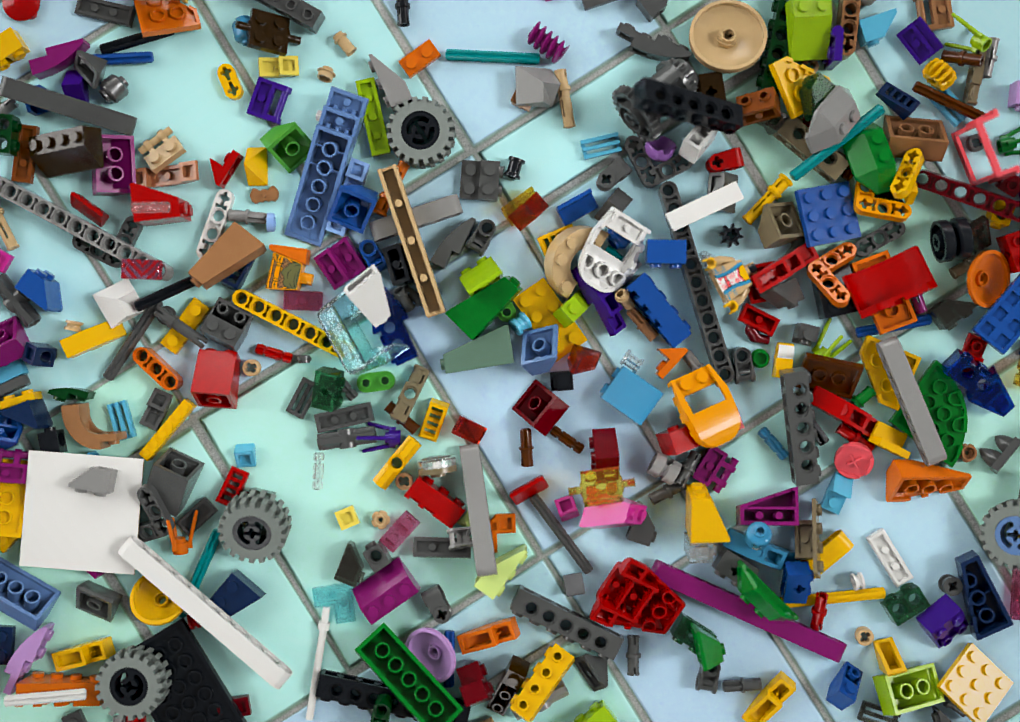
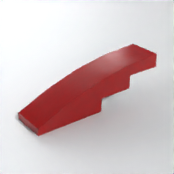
[750,243,819,294]

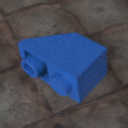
[826,661,863,711]

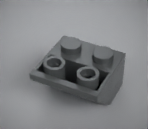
[200,297,254,352]

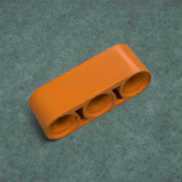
[132,347,183,391]

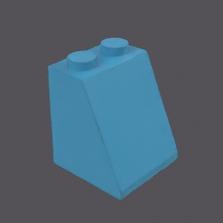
[600,366,663,426]

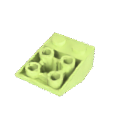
[474,544,528,599]

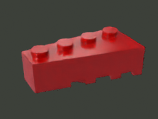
[655,406,745,456]

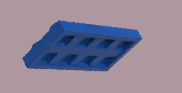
[971,274,1020,355]

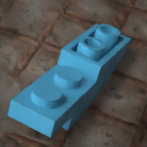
[722,527,800,570]

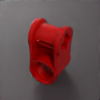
[705,147,745,173]

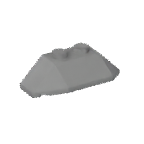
[805,85,861,154]

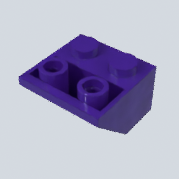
[916,594,969,649]

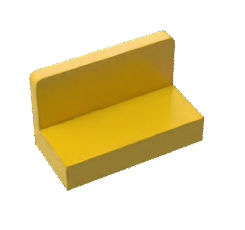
[868,421,911,459]

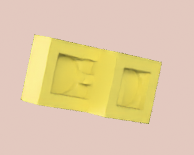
[258,55,299,78]

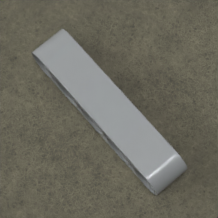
[369,194,463,242]

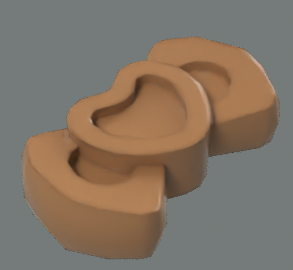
[250,186,279,204]

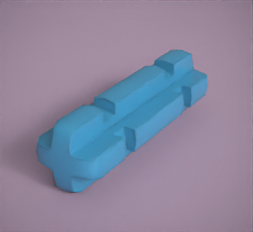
[758,427,789,460]

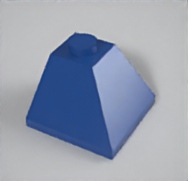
[326,185,378,234]

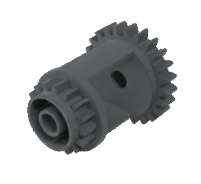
[612,58,698,142]

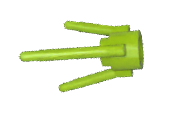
[945,13,992,54]
[811,318,852,358]

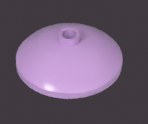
[405,627,456,683]

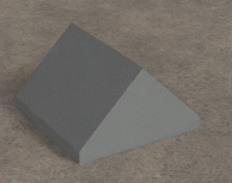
[76,580,123,622]

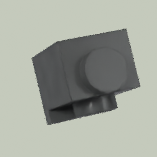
[792,323,820,346]

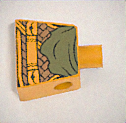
[266,252,314,291]

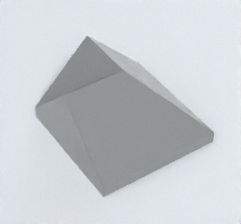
[515,66,560,108]

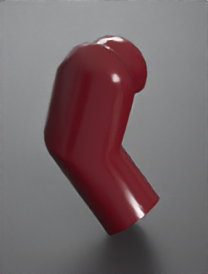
[745,325,770,345]

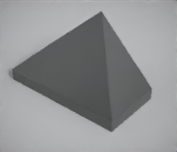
[574,654,608,692]

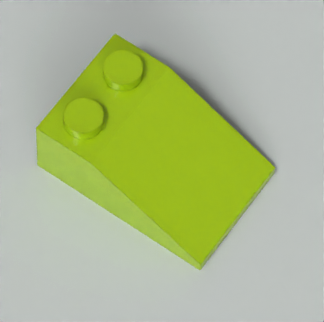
[785,0,832,62]
[459,256,503,296]
[872,663,945,716]

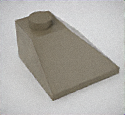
[758,201,804,249]

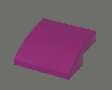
[313,236,369,290]

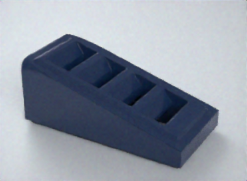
[875,82,920,120]
[220,259,256,291]

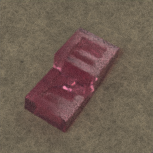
[379,510,420,553]

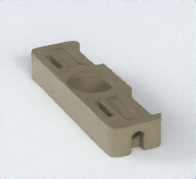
[962,51,987,107]
[390,364,430,424]

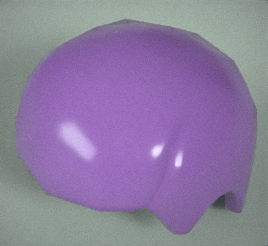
[645,136,677,162]

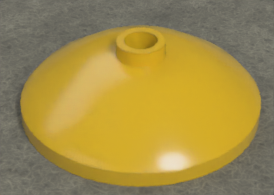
[130,576,183,626]

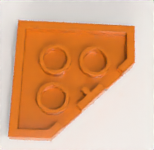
[133,0,201,37]

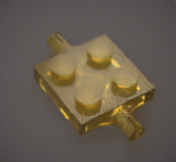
[568,466,636,507]

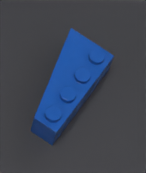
[624,273,692,348]

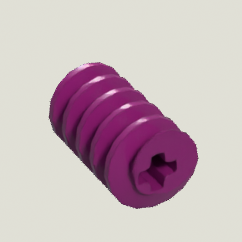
[527,21,570,64]

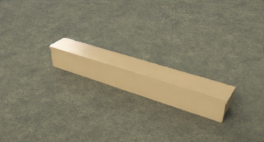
[377,164,446,318]

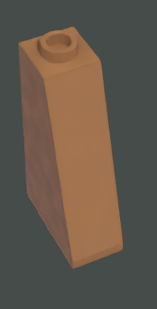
[188,221,267,290]

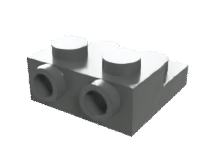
[459,160,504,202]

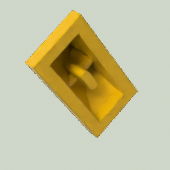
[244,147,268,186]

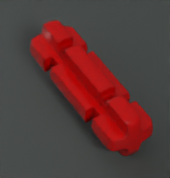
[255,344,293,363]

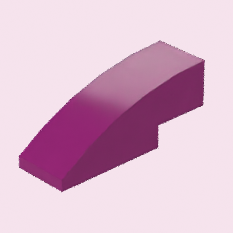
[29,38,90,80]

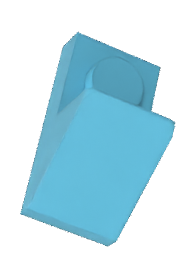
[820,472,853,515]

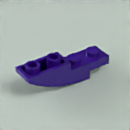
[571,265,626,336]

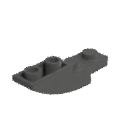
[616,22,692,61]

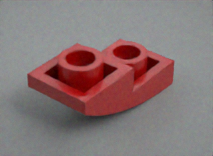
[957,332,987,377]

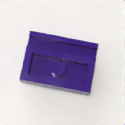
[896,16,944,65]

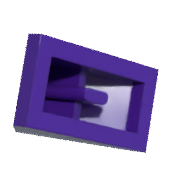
[61,70,90,103]

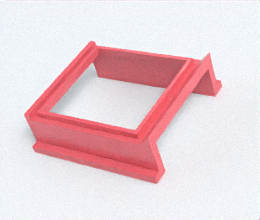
[951,108,1020,186]

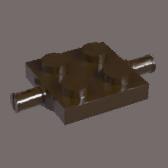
[235,8,301,57]

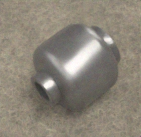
[98,74,129,103]

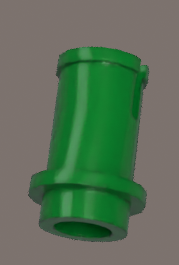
[850,386,876,408]

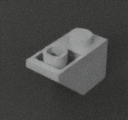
[68,466,118,497]

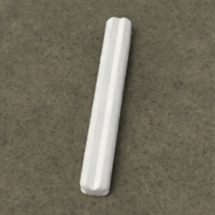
[4,688,87,707]

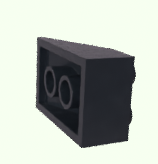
[807,256,858,319]

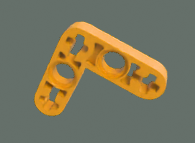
[853,181,912,222]

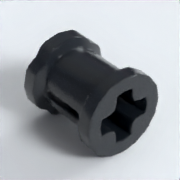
[503,156,525,180]

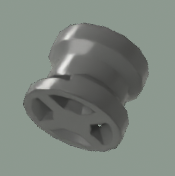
[938,574,963,596]

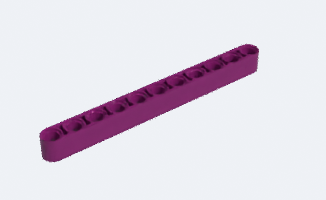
[651,559,847,663]

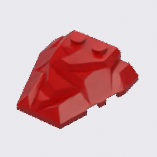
[590,557,686,634]

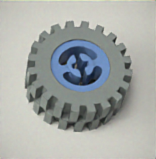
[979,498,1020,571]

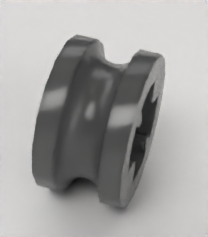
[965,134,984,152]

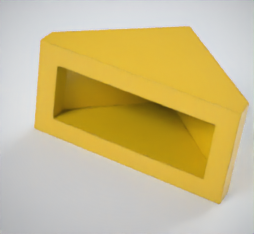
[873,637,907,677]

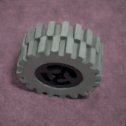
[386,96,456,169]
[218,489,292,563]
[95,645,172,721]

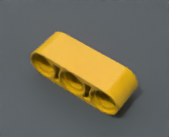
[800,529,854,579]

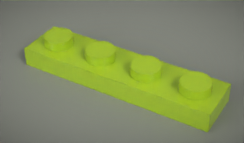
[355,77,391,157]

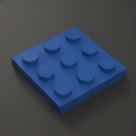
[794,181,862,248]

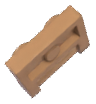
[913,0,955,31]

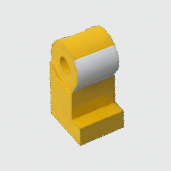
[772,342,795,378]

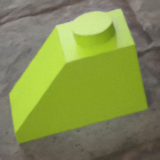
[553,290,591,328]

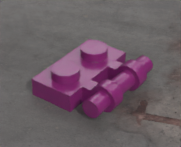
[691,447,739,493]
[0,448,29,484]

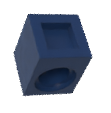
[22,342,57,367]

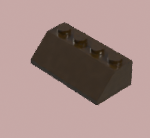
[29,125,104,178]

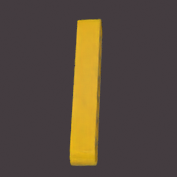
[232,289,355,359]

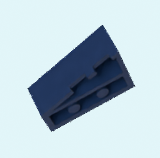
[210,569,266,617]

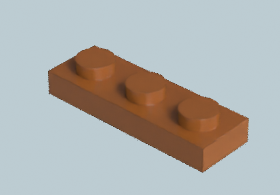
[11,124,40,184]

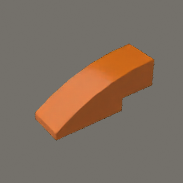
[456,616,521,655]

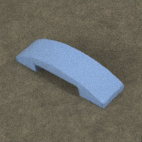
[325,158,370,237]

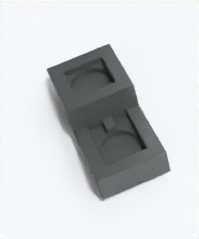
[139,387,173,431]

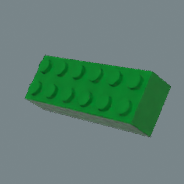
[355,623,464,722]

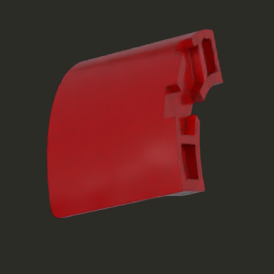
[842,246,938,319]

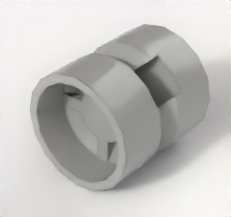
[646,451,682,486]

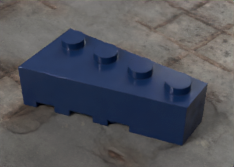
[955,550,1014,641]

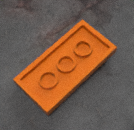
[850,250,918,335]

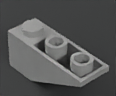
[368,54,413,112]

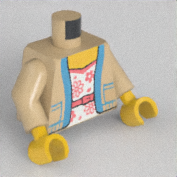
[702,256,758,315]

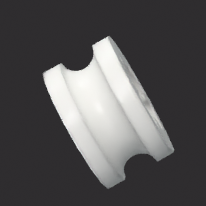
[850,572,866,591]

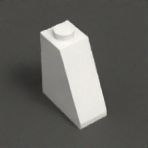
[343,264,391,328]

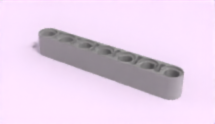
[876,336,947,467]
[459,443,497,577]

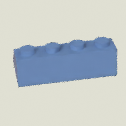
[0,557,61,631]

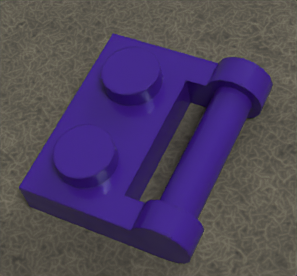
[822,25,844,71]
[246,77,292,125]

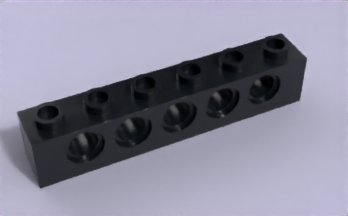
[633,77,743,135]

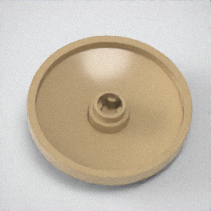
[689,0,767,73]

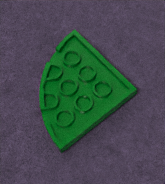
[888,360,968,468]

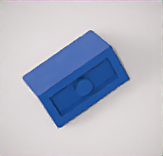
[556,188,599,226]

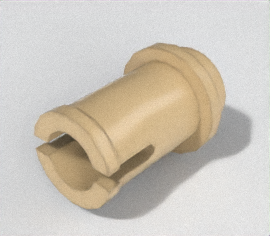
[333,31,357,56]
[615,289,635,310]

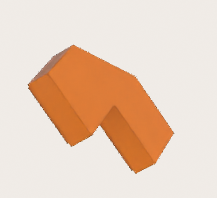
[490,513,516,553]

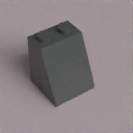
[144,447,205,517]

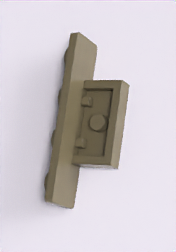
[795,498,824,578]

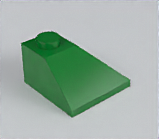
[690,623,726,671]

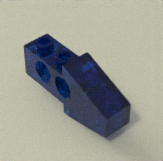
[372,287,419,366]
[942,348,1015,417]

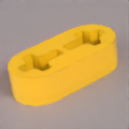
[217,64,244,100]

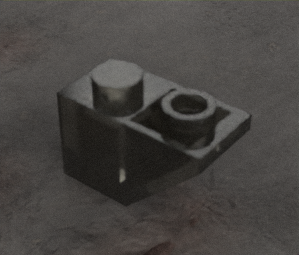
[926,299,977,331]

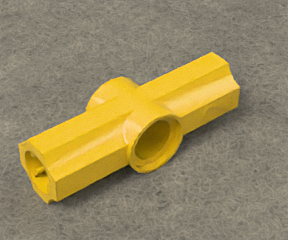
[373,435,422,490]

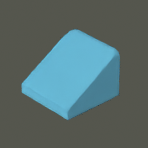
[234,443,257,468]

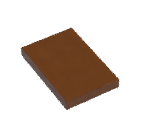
[795,352,864,399]

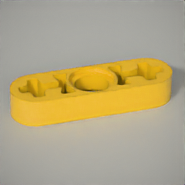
[890,148,924,199]

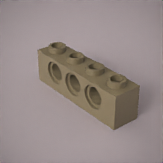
[772,116,849,184]

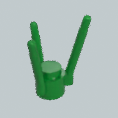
[996,127,1020,156]

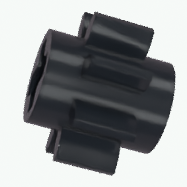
[718,223,744,248]

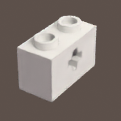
[678,126,718,164]

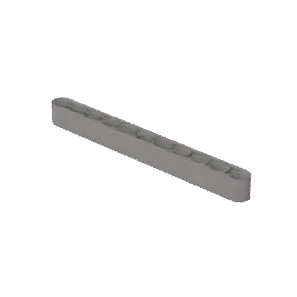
[0,176,174,281]

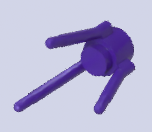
[356,422,401,453]

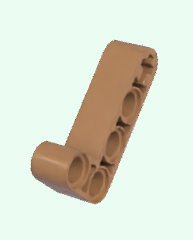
[836,0,876,60]

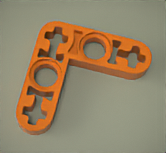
[807,242,857,308]

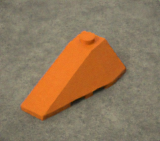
[886,459,972,502]

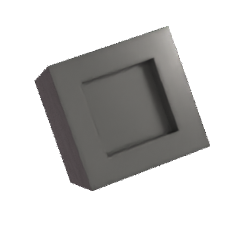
[362,540,393,573]

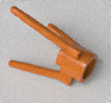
[166,510,198,555]

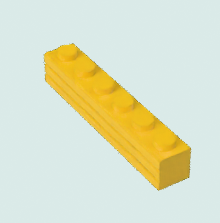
[139,398,196,461]

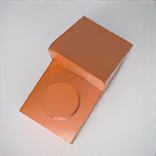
[655,348,689,379]

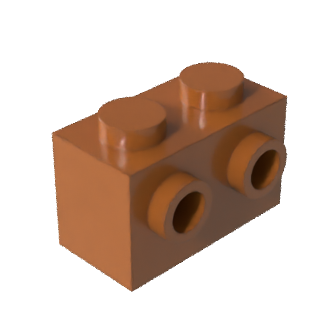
[736,86,781,126]

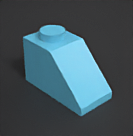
[857,8,897,48]

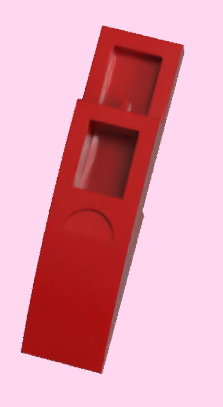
[811,385,878,438]

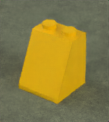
[685,482,730,543]

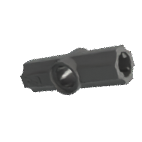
[0,273,42,328]
[317,426,377,451]

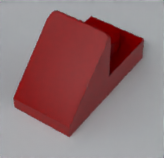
[210,150,244,189]

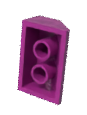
[92,134,136,196]
[0,315,30,367]
[352,557,421,625]

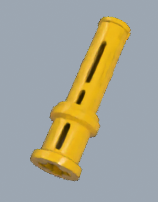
[742,173,793,225]

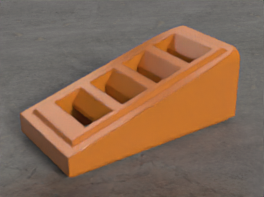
[269,244,311,266]

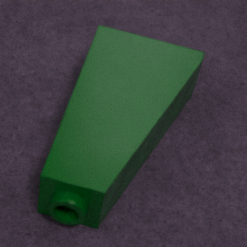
[445,276,523,340]

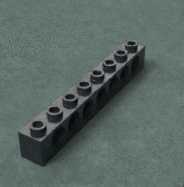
[315,669,471,722]

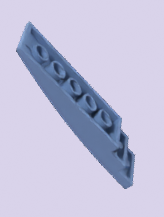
[285,86,369,247]

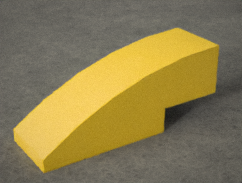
[60,322,127,358]
[51,636,116,672]
[742,671,796,722]

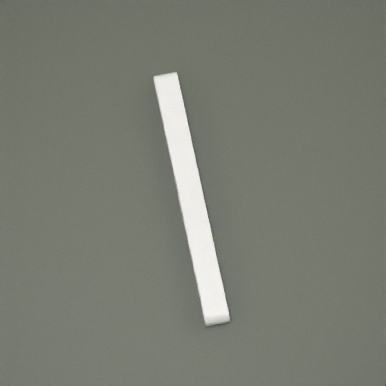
[118,535,293,689]

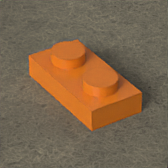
[398,39,441,78]

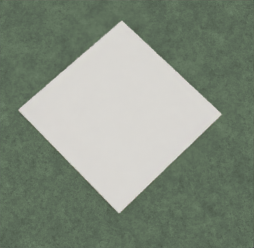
[19,450,144,575]

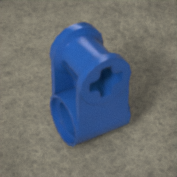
[359,240,387,272]

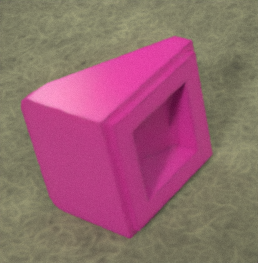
[554,494,580,522]

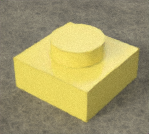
[334,505,360,530]

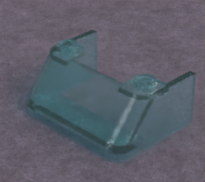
[317,291,409,375]

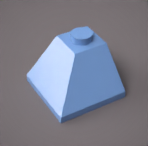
[521,324,558,376]

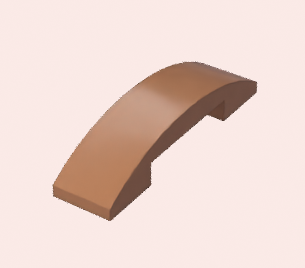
[136,160,199,188]

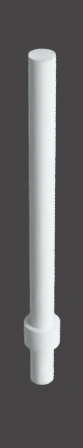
[306,606,331,721]

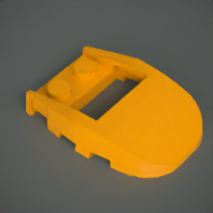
[667,364,740,448]

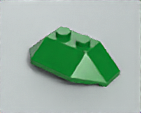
[842,122,896,195]
[737,560,800,621]

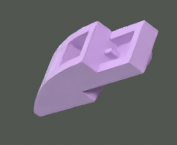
[3,622,55,695]

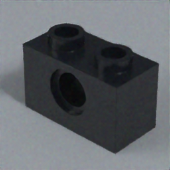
[382,243,415,287]

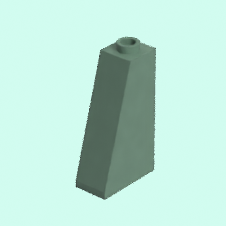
[440,325,514,374]

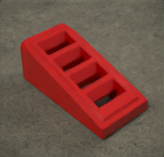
[215,466,250,506]

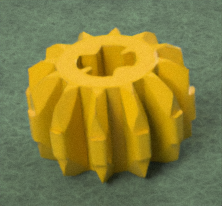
[922,58,957,91]

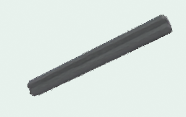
[103,302,163,381]
[530,494,593,574]

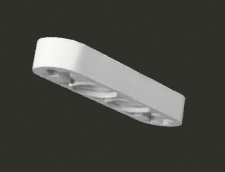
[196,189,235,258]

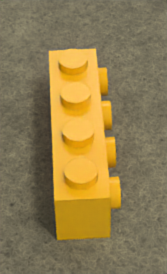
[510,643,575,722]

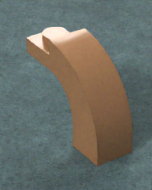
[61,402,127,450]

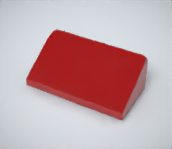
[70,192,110,227]
[737,303,780,337]
[509,475,549,505]

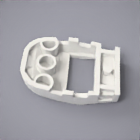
[578,207,651,293]

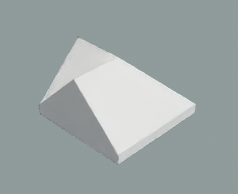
[92,279,146,329]

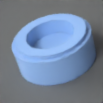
[266,213,276,232]

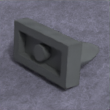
[979,435,1020,474]

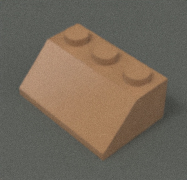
[883,115,949,162]

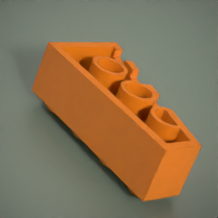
[15,671,104,707]

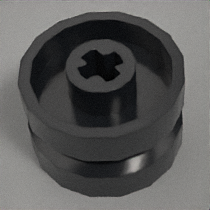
[930,217,974,263]

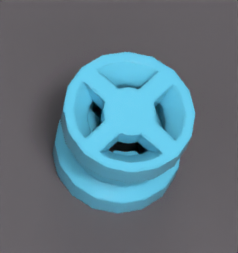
[508,312,532,336]

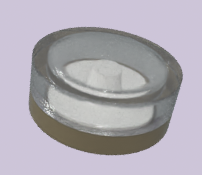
[417,455,457,478]

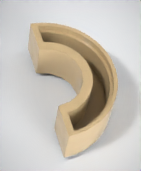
[544,225,609,299]

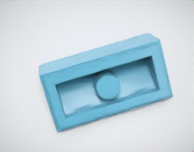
[0,359,29,385]

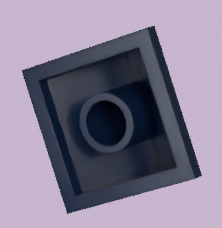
[0,399,53,429]

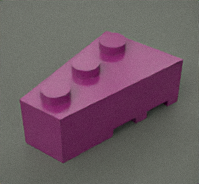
[736,486,799,526]

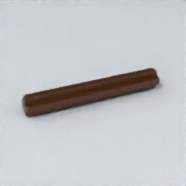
[912,81,985,120]

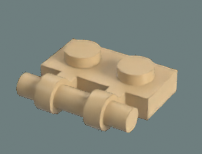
[138,126,187,174]

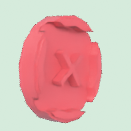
[834,442,874,479]

